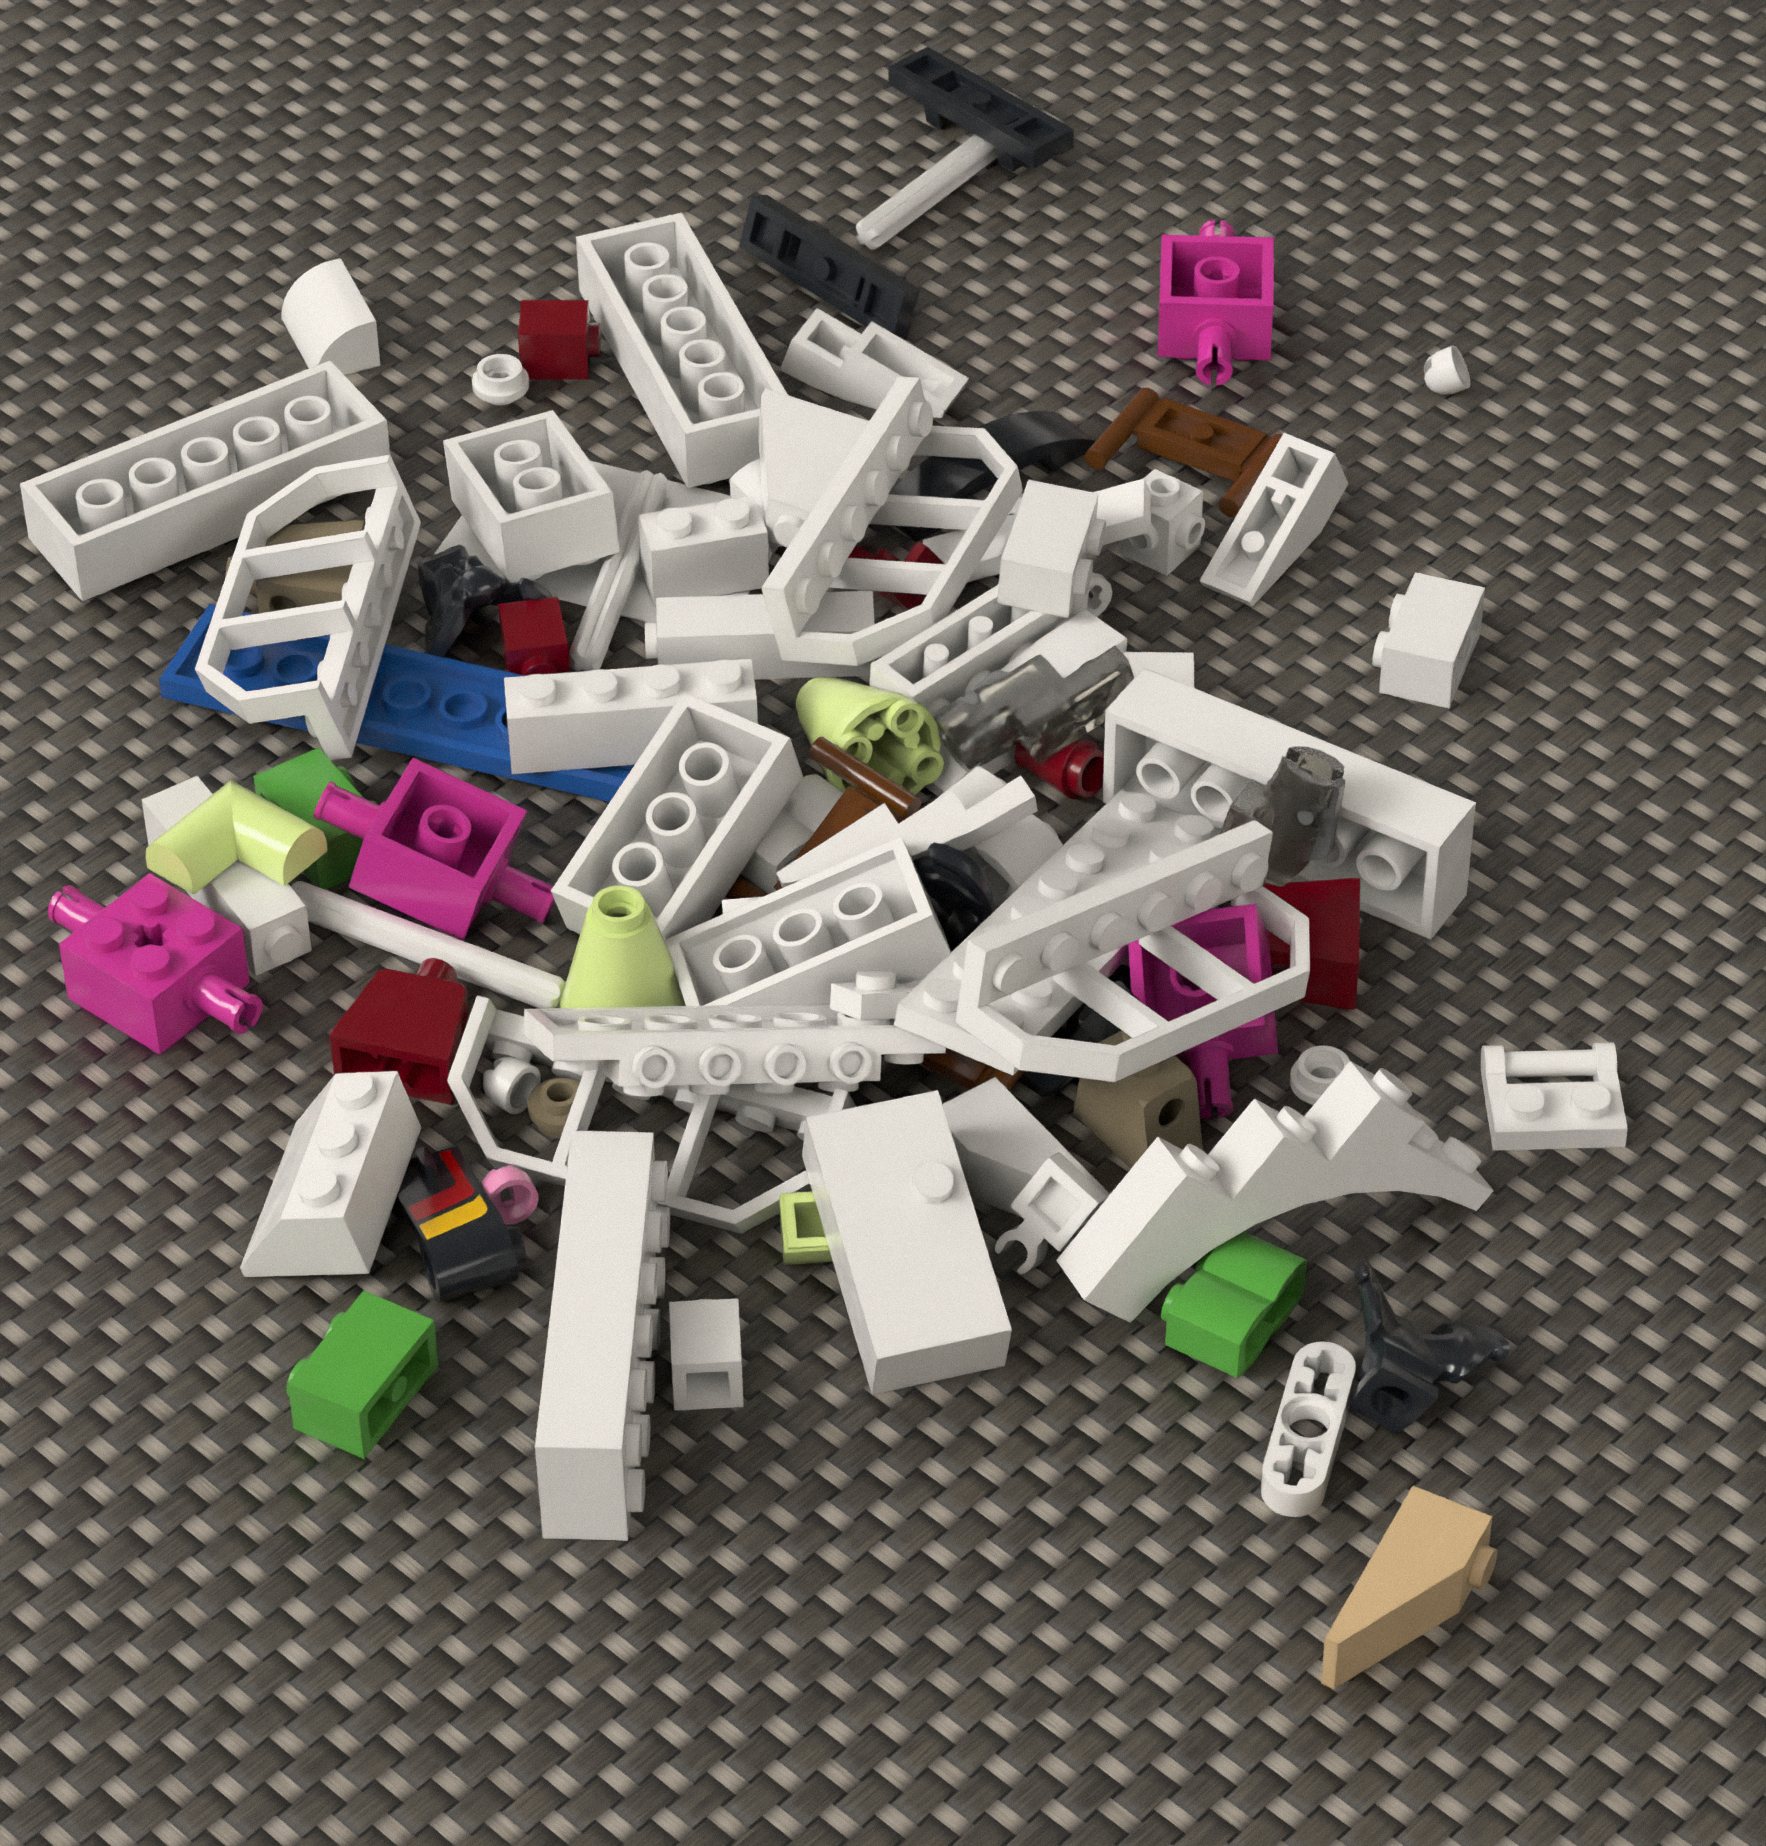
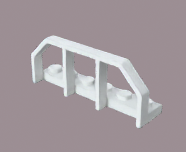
[762,377,1023,666]
[195,455,421,761]
[955,820,1310,1082]
[447,996,856,1234]

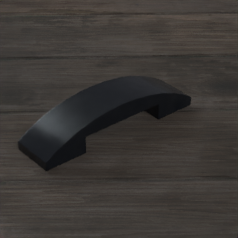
[889,411,1095,542]

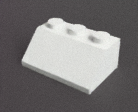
[240,1071,421,1277]

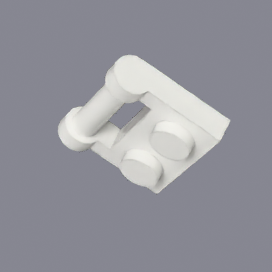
[1481,1042,1628,1151]

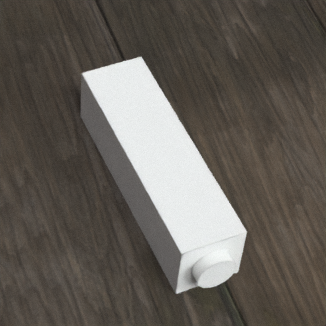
[645,591,875,680]
[142,776,312,976]

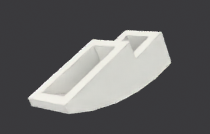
[780,308,969,418]

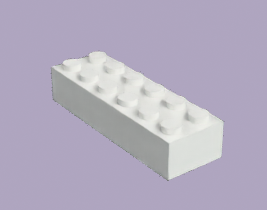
[576,213,788,488]
[20,360,390,601]
[1103,668,1476,940]
[535,1131,670,1541]

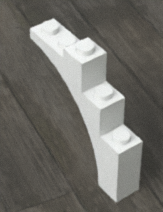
[1056,1061,1494,1323]

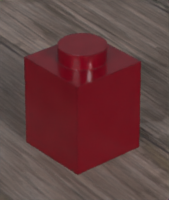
[518,300,601,380]
[498,597,570,676]

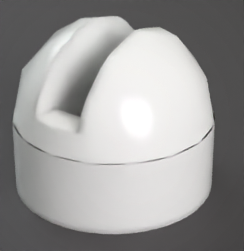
[1423,345,1470,395]
[483,1056,541,1114]

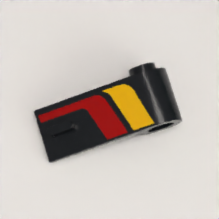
[396,1146,527,1303]

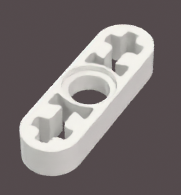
[1261,1342,1356,1517]

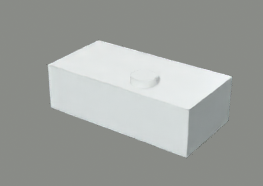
[551,692,803,940]
[802,1090,1012,1395]

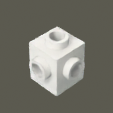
[1119,469,1205,576]

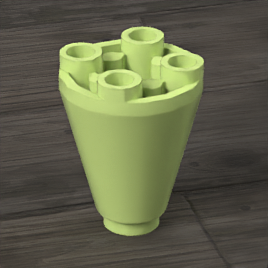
[796,677,944,795]
[560,885,686,1008]

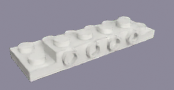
[524,1003,946,1096]

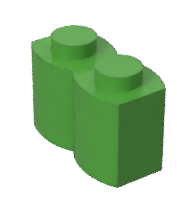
[1161,1231,1307,1378]

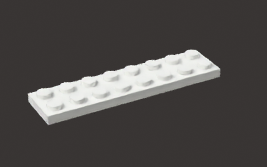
[894,790,1227,1075]

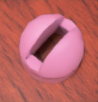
[481,1165,538,1225]

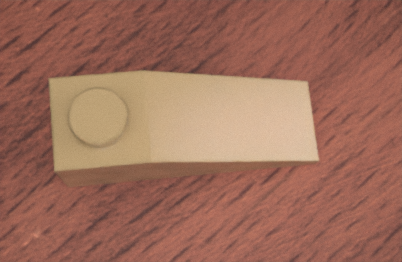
[1321,1486,1498,1689]

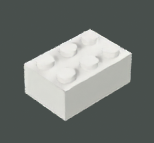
[443,410,620,583]

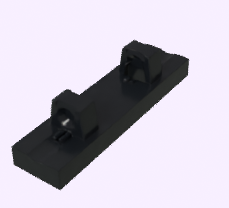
[888,47,1074,172]
[739,194,920,340]

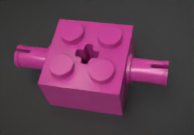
[1157,220,1274,386]
[313,758,555,941]
[48,873,263,1055]
[1128,904,1278,1119]

